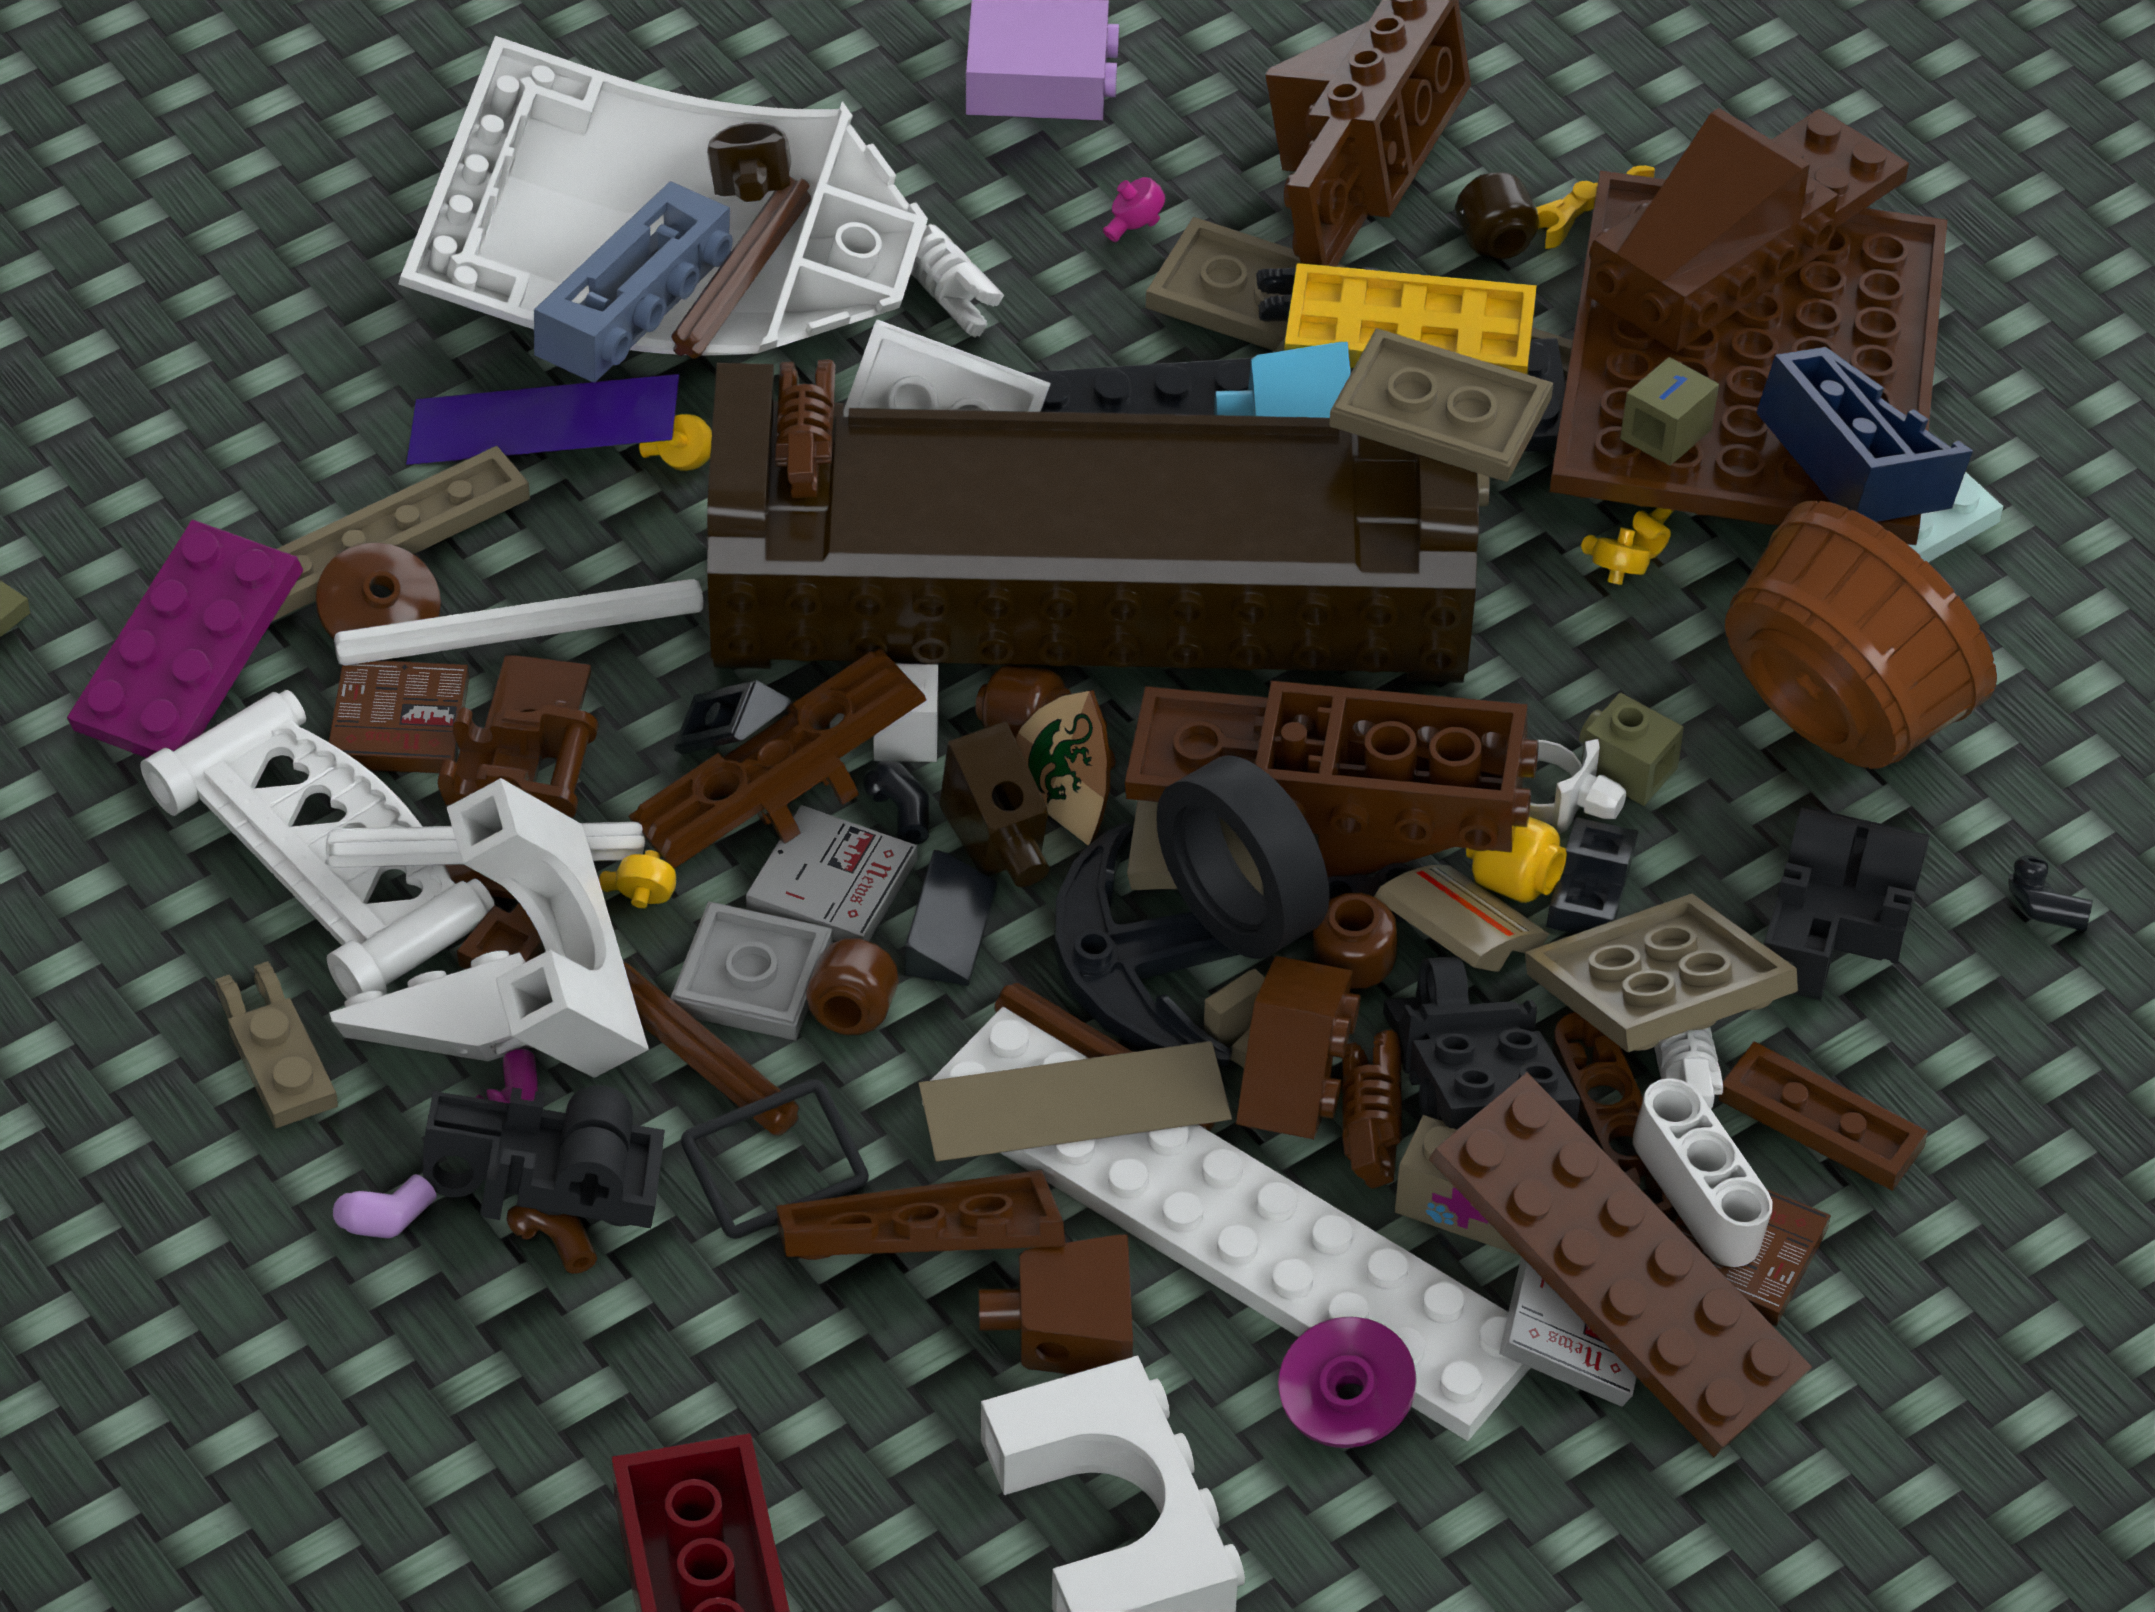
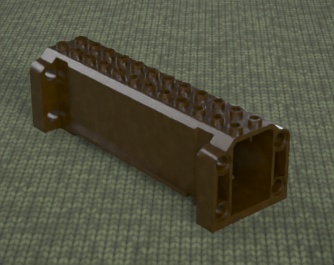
[707,363,1479,683]

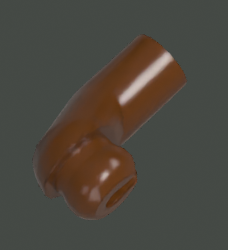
[506,1205,597,1274]

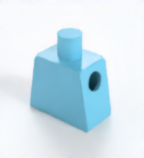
[1214,342,1351,418]

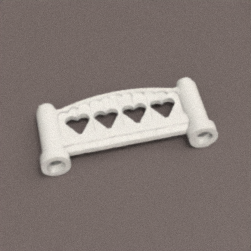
[140,690,495,999]

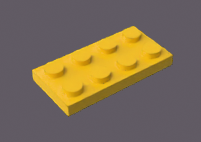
[1284,263,1537,374]

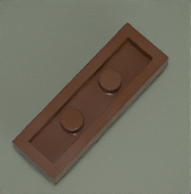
[1718,1041,1928,1191]

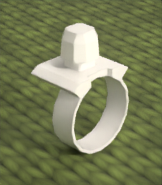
[1529,739,1626,834]

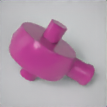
[1103,177,1165,242]

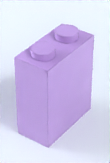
[966,0,1119,120]

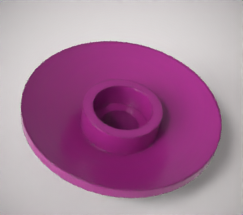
[1278,1317,1417,1448]

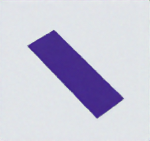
[406,374,679,465]

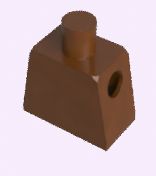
[979,1234,1133,1375]

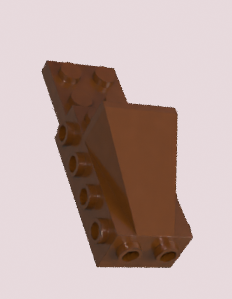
[1265,0,1471,267]
[1586,108,1909,352]
[1125,681,1539,877]

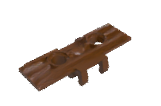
[628,648,927,869]
[437,655,599,900]

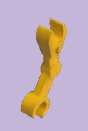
[1536,165,1655,249]

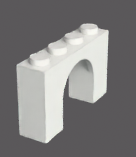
[447,778,649,1078]
[981,1356,1245,1612]

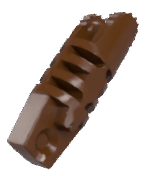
[775,359,836,498]
[1342,1029,1402,1189]

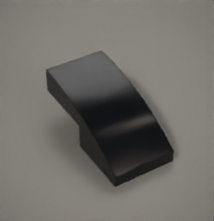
[1546,817,1638,934]

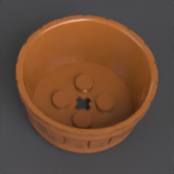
[1725,501,1997,769]

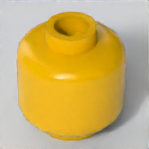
[1466,817,1567,903]

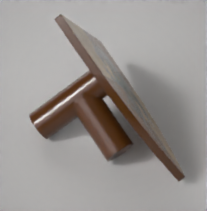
[1015,690,1116,845]

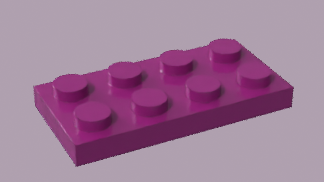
[67,519,303,758]

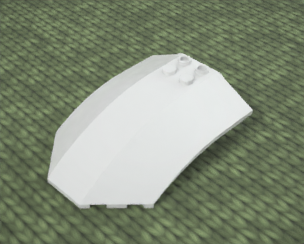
[399,36,928,355]

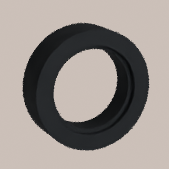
[1156,756,1329,959]

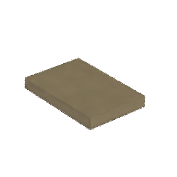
[1329,328,1553,482]

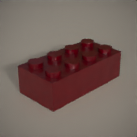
[611,1433,790,1612]

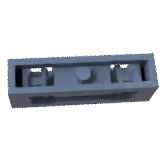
[534,181,733,383]

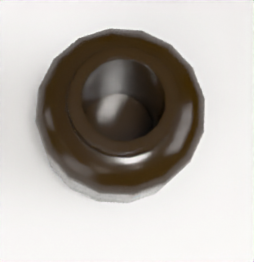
[1455,172,1540,259]

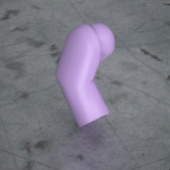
[333,1174,437,1239]

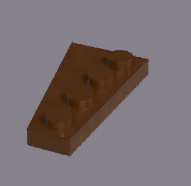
[776,1170,1065,1260]

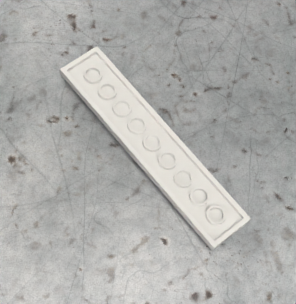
[922,1007,1530,1441]

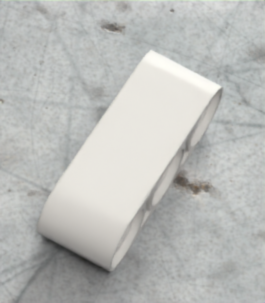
[1633,1078,1773,1267]

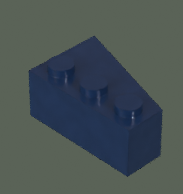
[1756,347,1973,522]

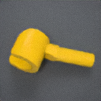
[1632,508,1674,559]

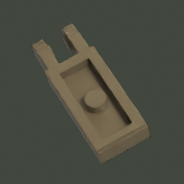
[215,961,338,1129]

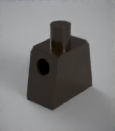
[939,721,1050,887]

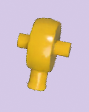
[639,414,712,471]
[1581,527,1650,585]
[599,850,676,908]

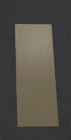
[919,1041,1232,1162]

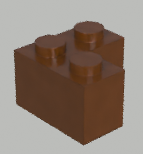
[1236,956,1360,1140]

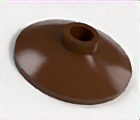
[316,543,441,640]

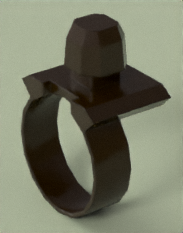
[707,122,792,202]

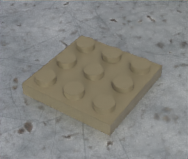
[1525,893,1798,1052]

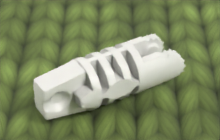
[911,224,1004,338]
[1654,1027,1723,1109]

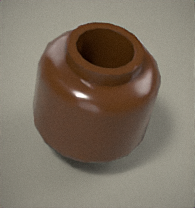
[975,665,1071,738]
[1313,893,1397,989]
[806,938,899,1035]

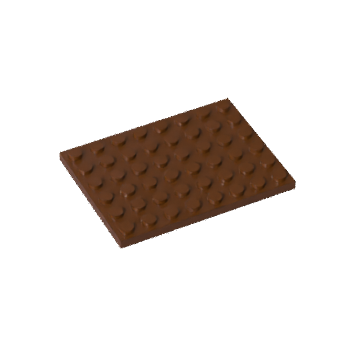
[1549,170,1948,545]

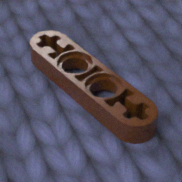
[1552,1012,1678,1222]

